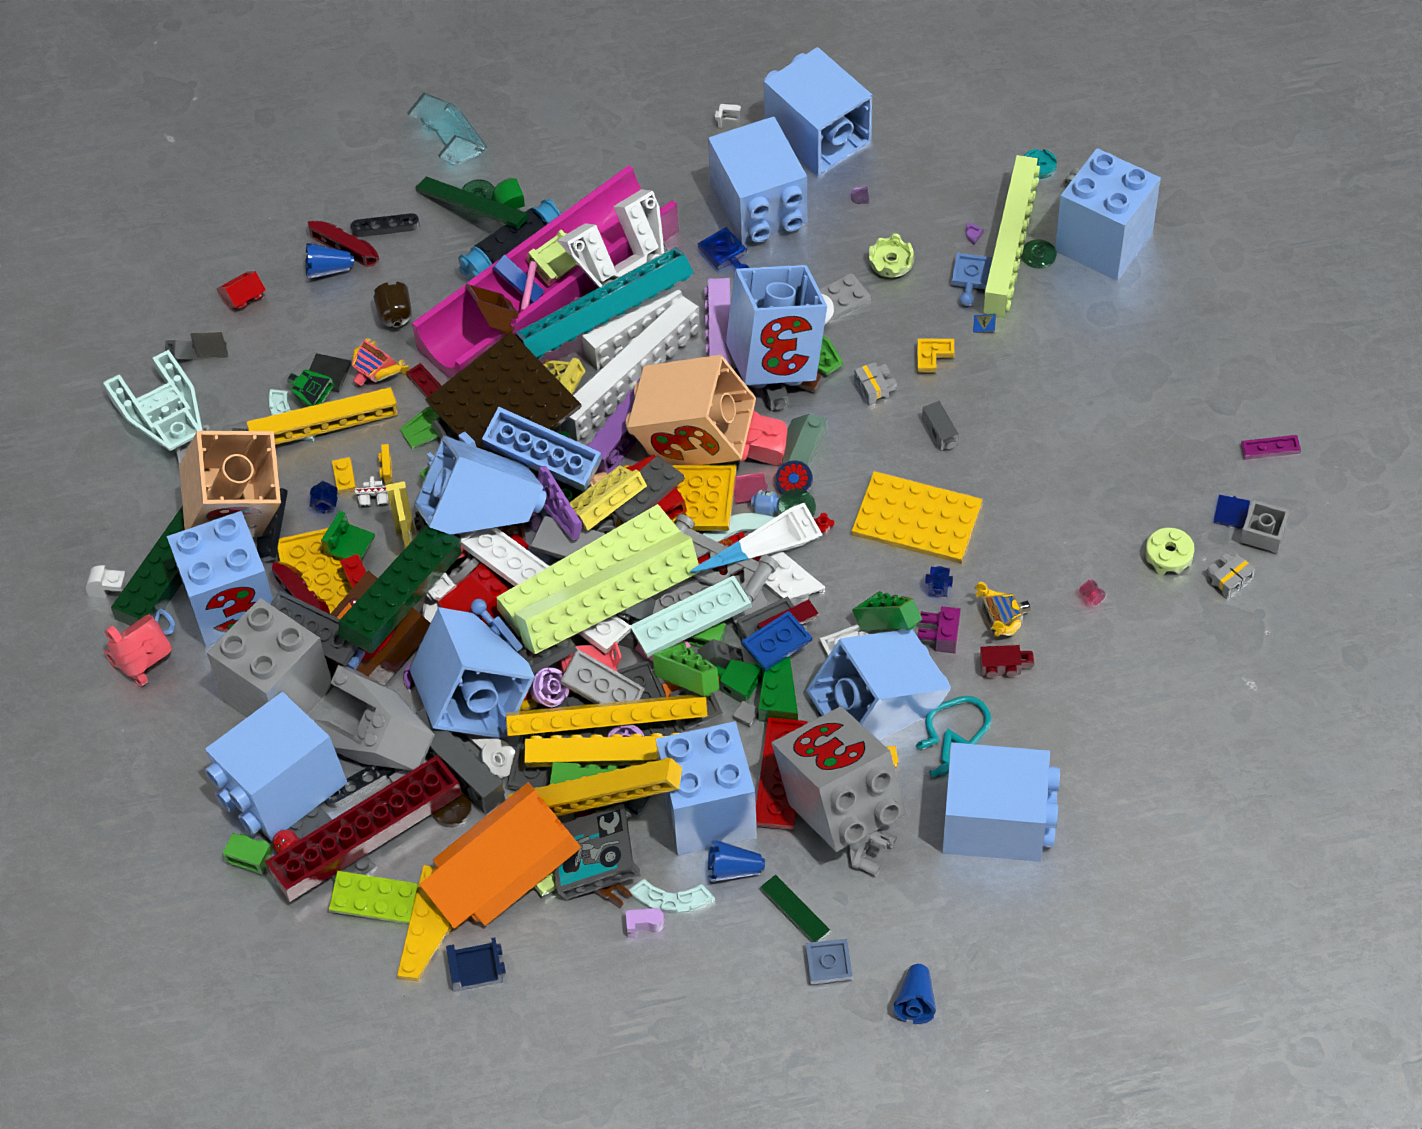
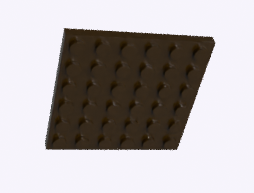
[425,332,582,461]

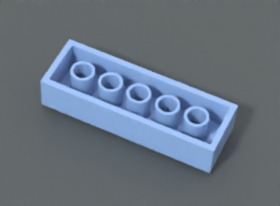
[482,407,602,492]

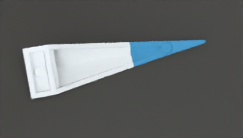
[690,503,822,573]

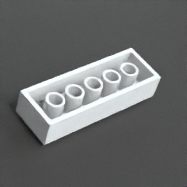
[582,285,682,370]

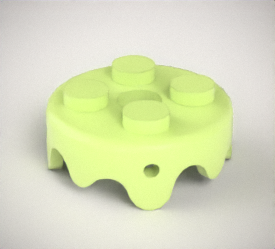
[869,233,914,278]
[1146,527,1194,575]

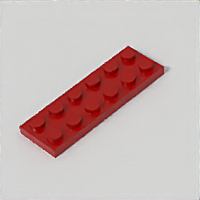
[756,717,808,830]

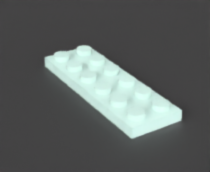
[630,575,752,658]

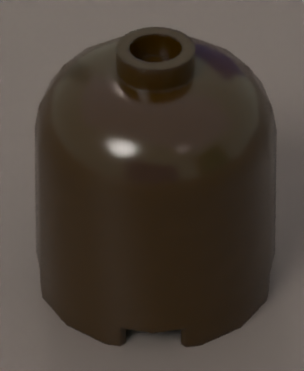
[373,282,412,327]

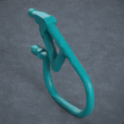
[916,696,991,778]

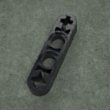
[350,213,420,237]
[325,765,395,808]

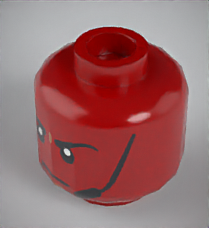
[272,830,300,853]

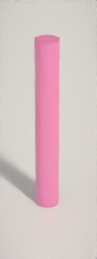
[520,261,537,311]

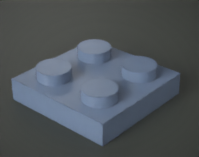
[806,939,852,985]

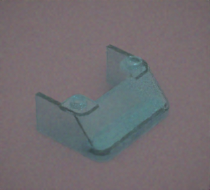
[407,93,487,165]

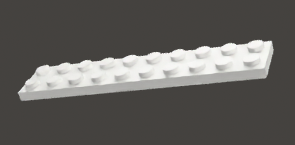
[460,527,632,654]

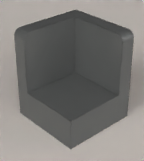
[165,340,194,360]

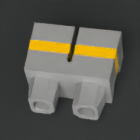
[854,362,897,405]
[1207,553,1255,600]

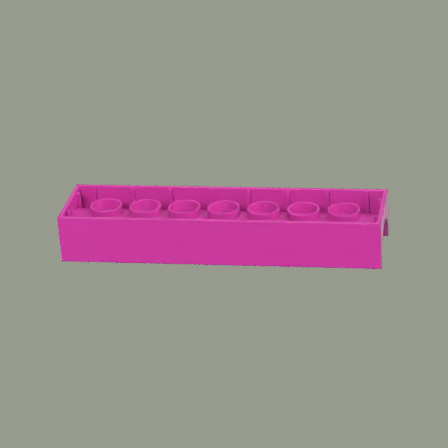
[412,165,679,379]

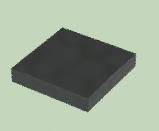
[309,353,351,392]

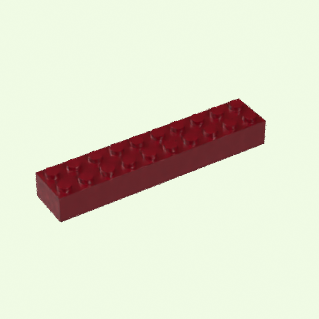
[265,755,462,902]

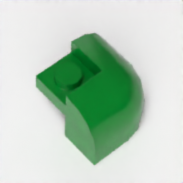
[492,178,525,209]

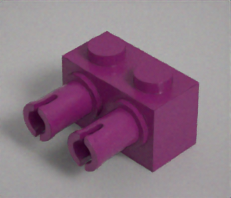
[917,606,961,654]

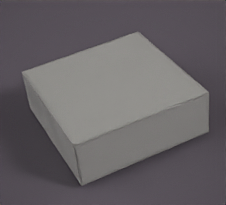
[733,701,759,727]

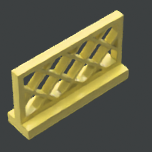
[543,358,586,394]
[570,465,647,530]
[386,481,415,548]

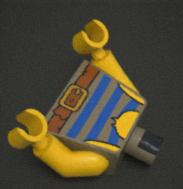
[974,582,1031,638]

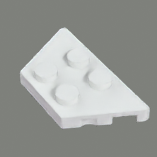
[764,551,825,602]

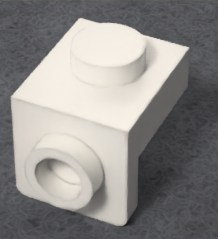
[715,104,741,128]
[426,573,457,601]

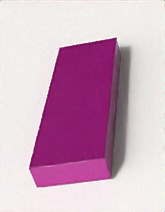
[1241,435,1301,460]

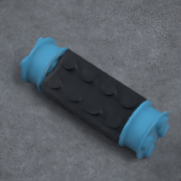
[458,199,562,281]

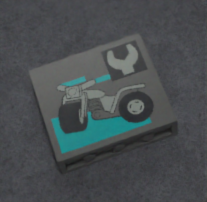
[555,804,641,900]

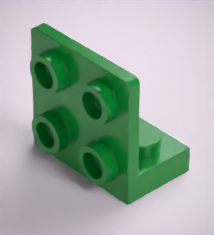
[321,511,375,559]

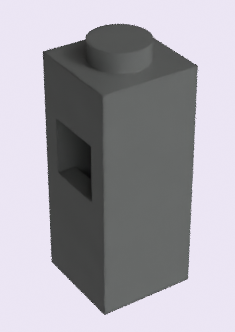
[762,383,789,411]
[922,401,959,451]

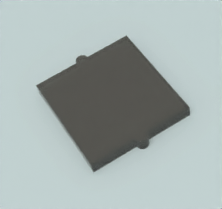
[190,332,228,358]

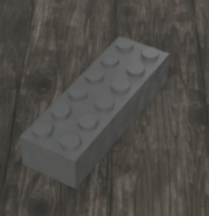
[416,708,505,816]

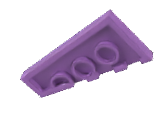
[538,466,582,540]

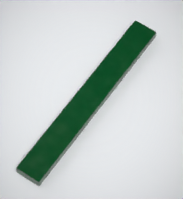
[415,176,529,229]

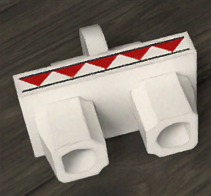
[355,476,389,507]

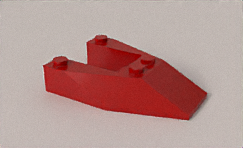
[437,534,529,625]

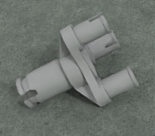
[850,828,897,876]

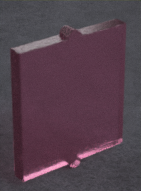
[734,473,768,505]

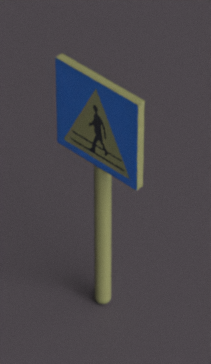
[973,289,996,333]

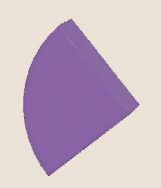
[966,222,984,245]
[404,664,415,691]

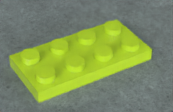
[329,871,418,925]

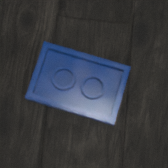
[741,611,812,671]

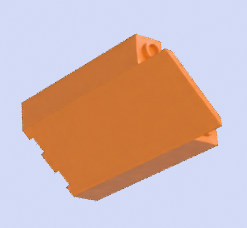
[420,782,582,929]

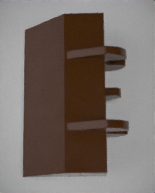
[466,284,518,334]

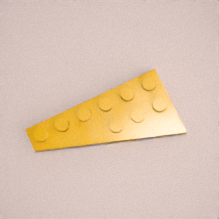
[397,865,453,982]

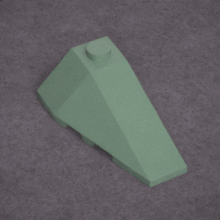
[782,414,827,467]

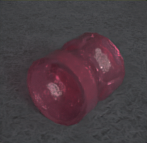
[1079,579,1106,606]

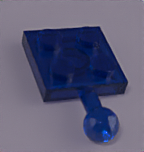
[698,227,750,270]

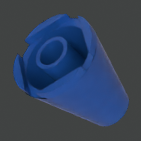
[305,243,354,279]
[708,840,765,881]
[894,964,936,1024]

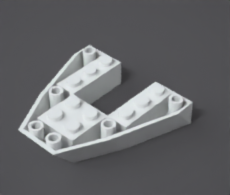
[556,189,664,288]

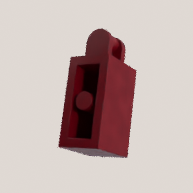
[979,645,1035,678]

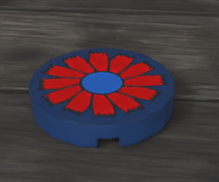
[775,460,813,498]

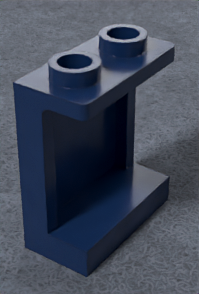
[446,937,506,992]

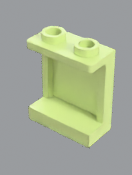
[526,230,578,286]

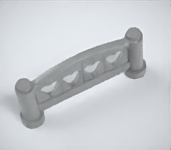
[674,514,779,602]

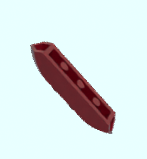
[308,221,379,267]
[272,561,330,614]

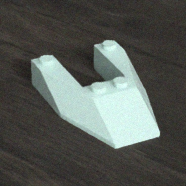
[103,350,203,451]

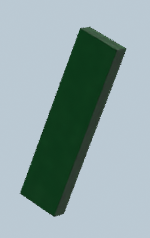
[760,874,831,942]

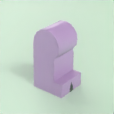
[625,908,665,938]

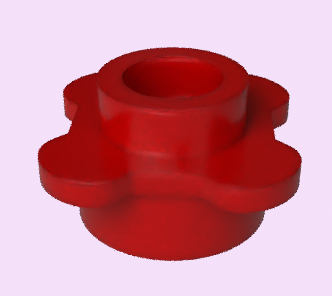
[814,513,834,533]

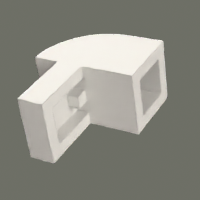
[85,565,127,598]

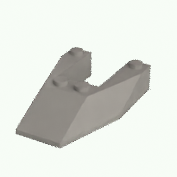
[314,665,435,770]

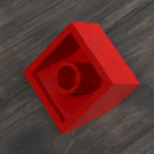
[217,271,266,309]

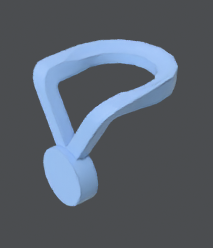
[155,609,175,634]

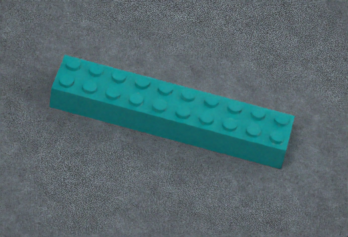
[516,247,694,359]

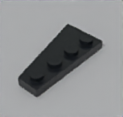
[257,488,288,562]

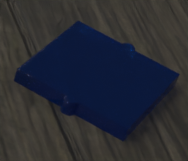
[1213,494,1250,529]

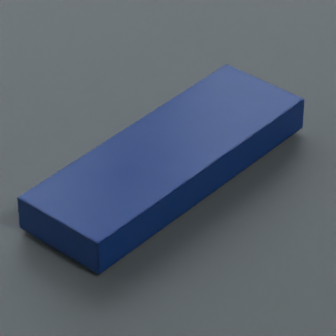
[492,255,544,304]

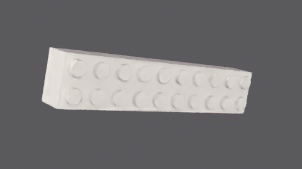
[560,296,700,442]

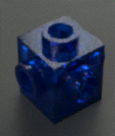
[309,481,338,514]
[925,566,953,597]

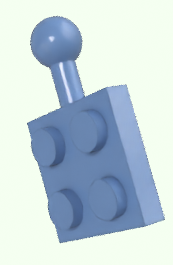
[952,253,993,306]
[471,599,523,652]

